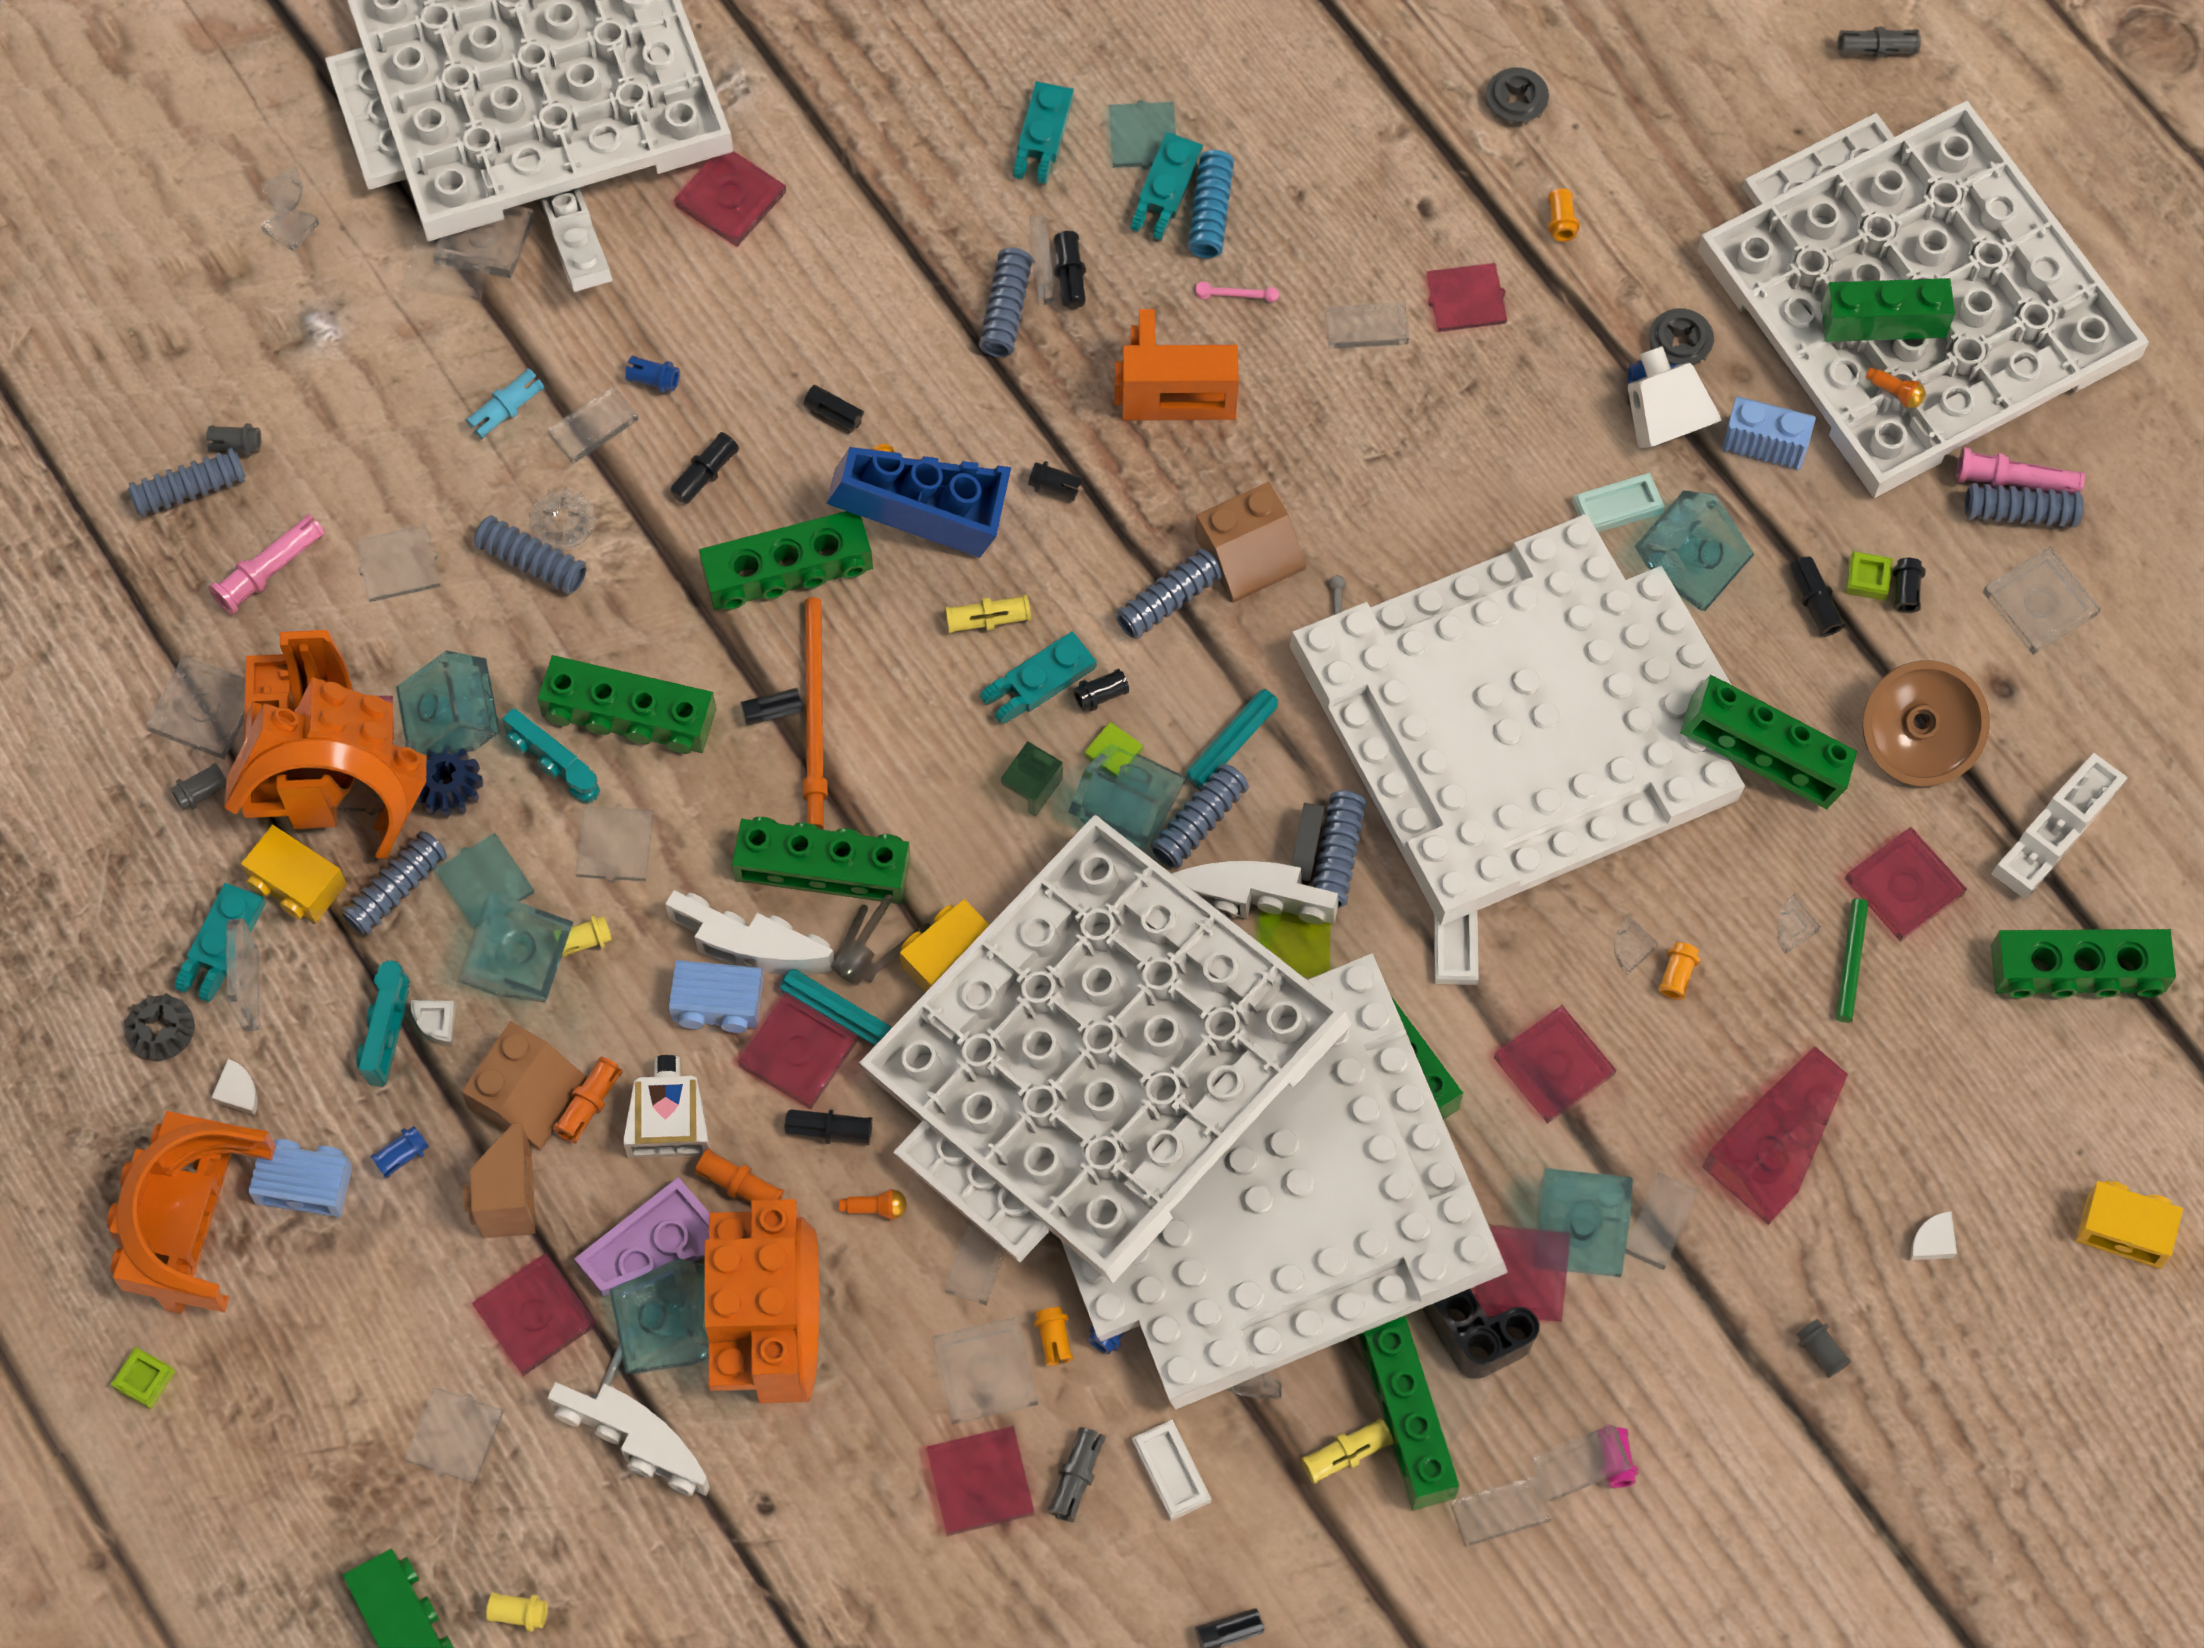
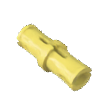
[945,595,1031,633]
[1301,1418,1394,1484]

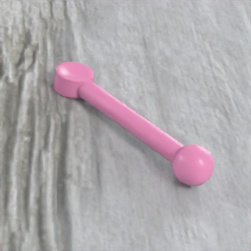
[1195,282,1279,303]

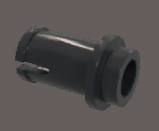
[1028,461,1082,501]
[1892,557,1926,613]
[1073,668,1130,712]

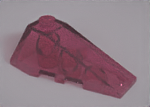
[1702,1046,1848,1225]

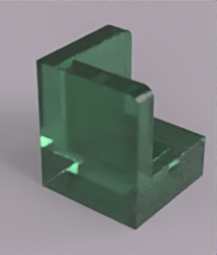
[1001,741,1063,817]

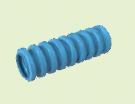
[1188,150,1234,258]

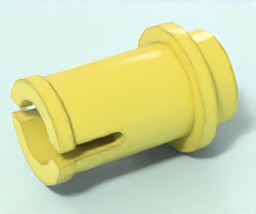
[555,915,612,958]
[487,1592,548,1632]

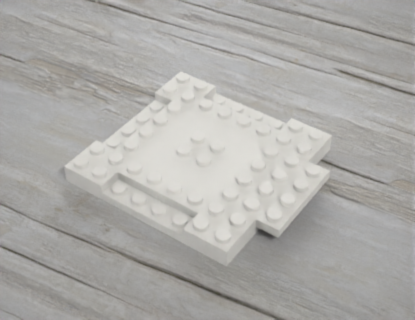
[325,0,734,241]
[1697,101,2149,498]
[1290,514,1745,926]
[859,815,1352,1284]
[1061,953,1508,1409]

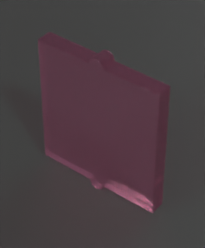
[1426,263,1507,332]

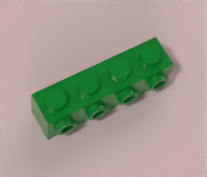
[537,655,717,754]
[1680,674,1857,810]
[732,816,911,904]

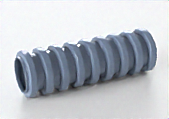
[979,247,1033,357]
[128,448,246,518]
[1965,483,2083,528]
[474,515,586,595]
[1116,548,1222,640]
[1150,764,1249,869]
[1312,790,1367,908]
[341,831,447,936]

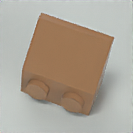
[1195,482,1306,603]
[461,1021,587,1151]
[463,1123,536,1238]

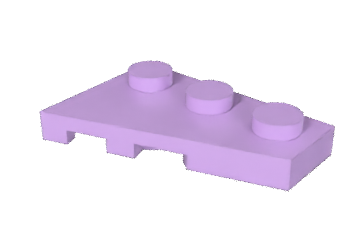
[574,1177,709,1296]

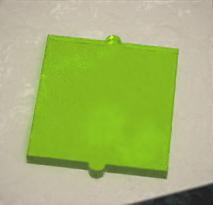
[1259,910,1331,977]

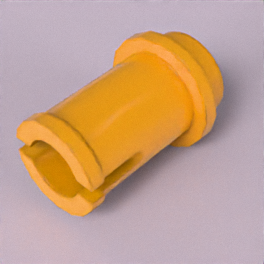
[1547,188,1580,242]
[1658,942,1700,1000]
[1033,1307,1074,1366]

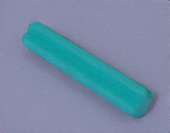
[1186,689,1278,789]
[780,969,893,1046]

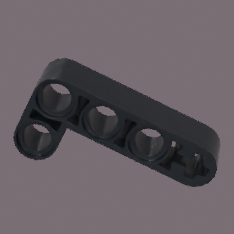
[1422,1288,1540,1379]

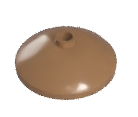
[1862,660,1990,786]

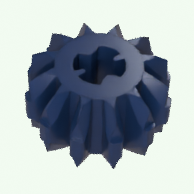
[416,744,483,819]

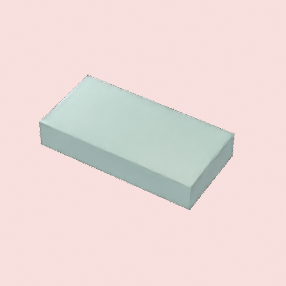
[1572,472,1665,533]

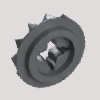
[1486,67,1549,125]
[1649,308,1714,366]
[124,993,195,1061]

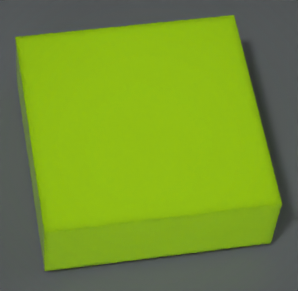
[1845,551,1893,601]
[1084,722,1143,781]
[110,1347,176,1409]

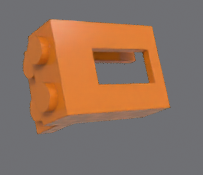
[1114,309,1239,421]

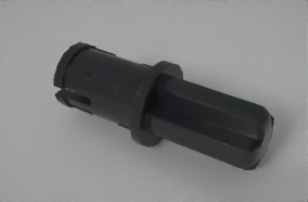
[1054,231,1086,310]
[670,432,739,504]
[1790,556,1845,637]
[784,1109,873,1145]

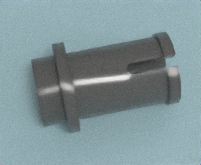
[207,423,261,456]
[170,763,226,810]
[1797,1319,1852,1378]

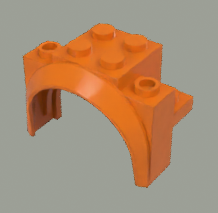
[242,630,355,829]
[224,677,426,858]
[107,1111,276,1314]
[705,1199,819,1404]

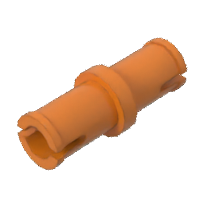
[553,1057,623,1144]
[694,1148,784,1203]

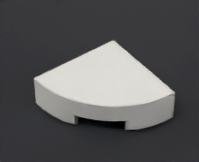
[411,1000,456,1046]
[212,1059,258,1116]
[1910,1212,1957,1260]

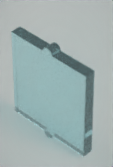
[1109,100,1176,170]
[435,833,535,929]

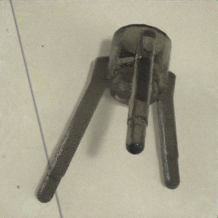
[830,894,932,986]

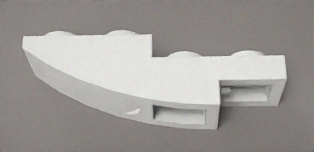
[540,188,613,292]
[1172,861,1338,925]
[665,890,835,975]
[548,1382,710,1496]

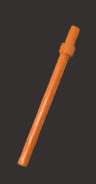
[802,597,828,830]

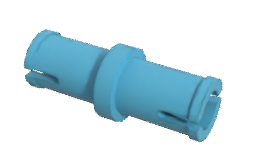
[465,368,544,439]

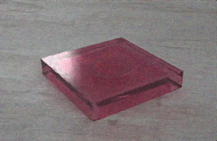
[674,151,787,247]
[1845,827,1967,942]
[738,993,859,1109]
[1494,1005,1616,1124]
[1474,1224,1571,1322]
[472,1253,597,1376]
[926,1426,1035,1536]

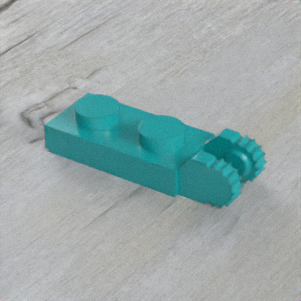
[1013,81,1074,184]
[1130,131,1203,241]
[979,631,1097,724]
[502,708,600,804]
[175,882,266,1002]
[356,960,411,1087]

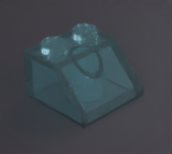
[1634,490,1755,611]
[396,650,500,760]
[1068,743,1187,849]
[457,892,573,1003]
[1533,1168,1633,1277]
[610,1258,709,1374]

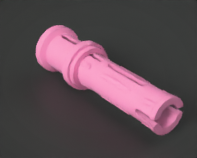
[1956,447,2085,495]
[209,514,325,615]

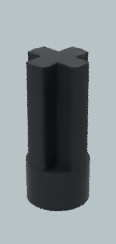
[803,385,864,432]
[740,687,803,726]
[1195,1608,1264,1648]

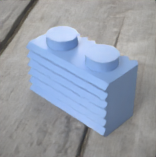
[1722,396,1816,471]
[669,960,764,1033]
[249,1139,353,1218]

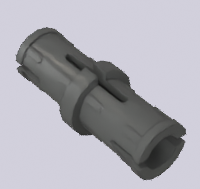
[1837,26,1921,58]
[1047,1427,1106,1522]

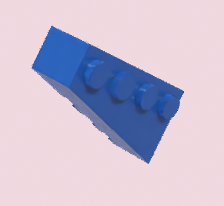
[826,447,1011,558]

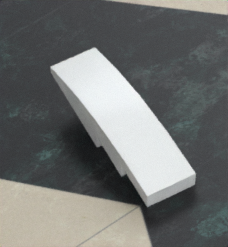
[1991,753,2128,900]

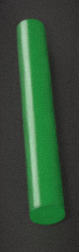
[1835,898,1869,1023]

